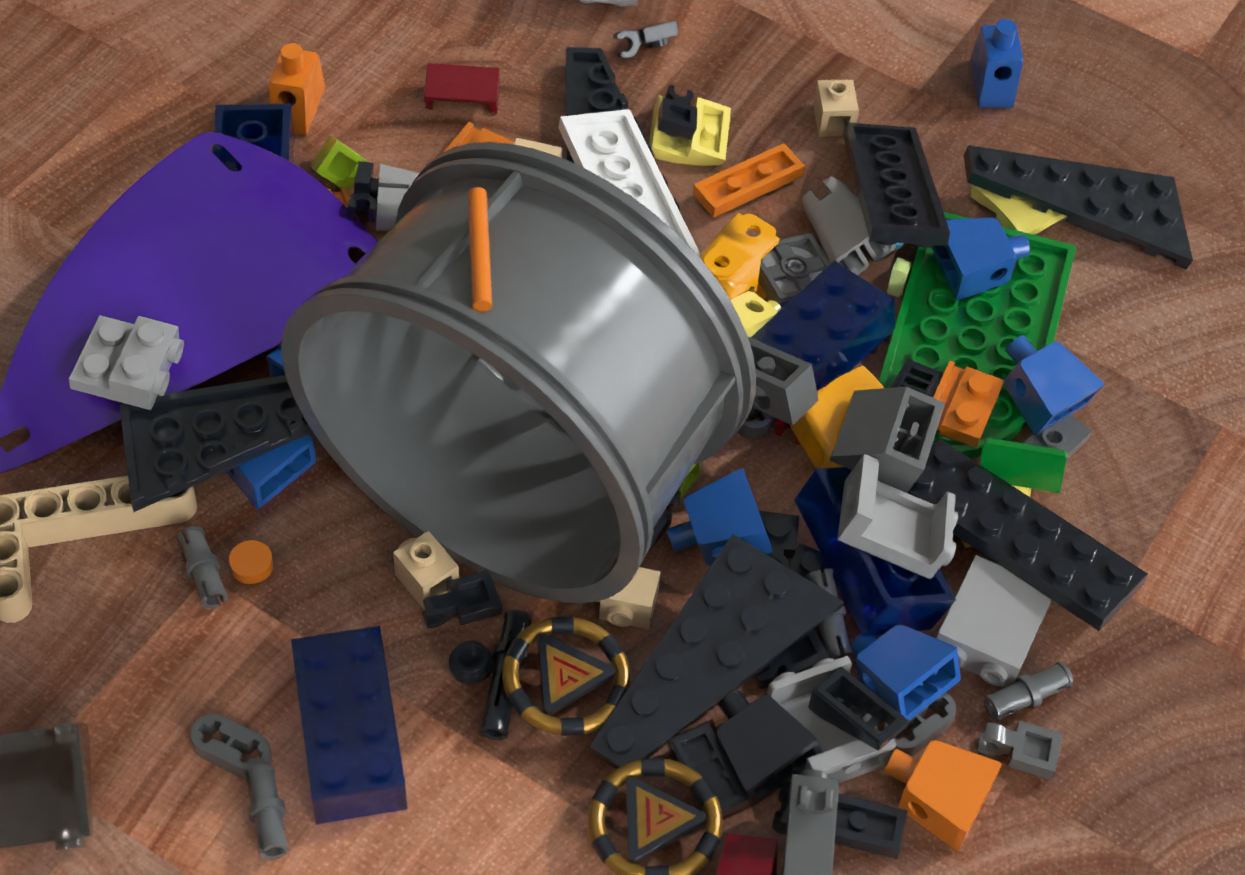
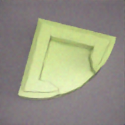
[887,257,913,297]

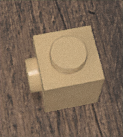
[813,80,859,137]
[393,531,459,610]
[596,567,661,630]

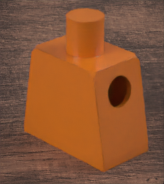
[269,43,325,136]
[884,740,1002,852]

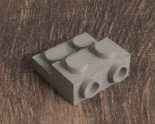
[69,315,184,410]

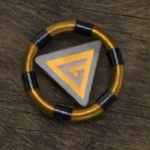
[502,616,631,736]
[588,758,723,875]

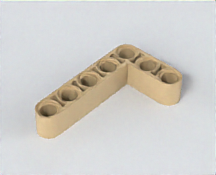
[0,475,197,623]

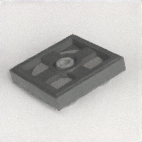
[758,233,846,310]

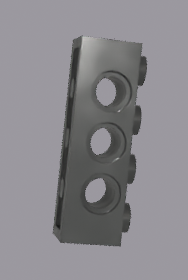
[748,337,819,426]

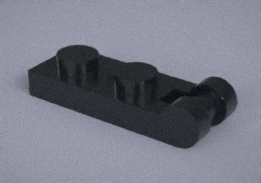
[772,782,908,859]

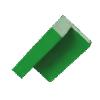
[980,438,1068,493]

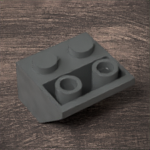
[830,387,945,493]

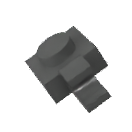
[977,721,1062,780]

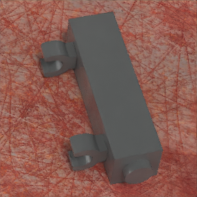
[782,770,839,875]

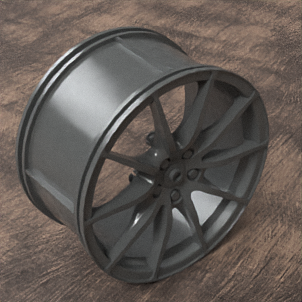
[281,142,756,603]

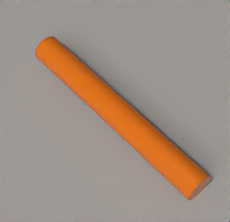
[468,187,492,312]

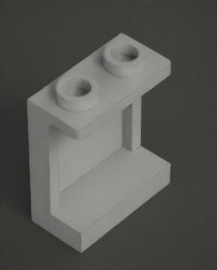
[837,454,958,579]
[937,555,1051,688]
[767,656,896,783]

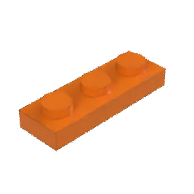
[693,143,805,218]

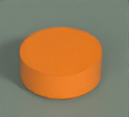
[229,540,273,584]

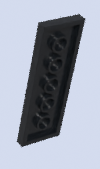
[843,122,950,248]
[907,439,1148,631]

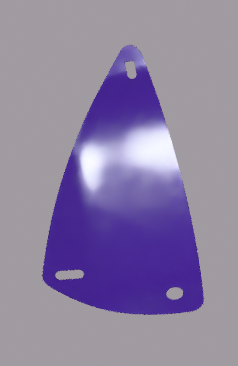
[0,132,377,473]

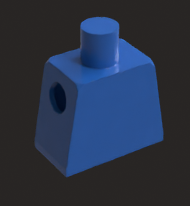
[970,19,1023,108]
[931,218,1030,300]
[1004,335,1105,435]
[226,435,316,509]
[667,468,774,566]
[852,625,961,721]

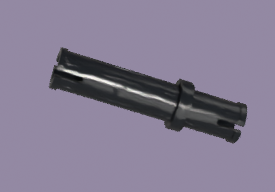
[479,610,532,740]

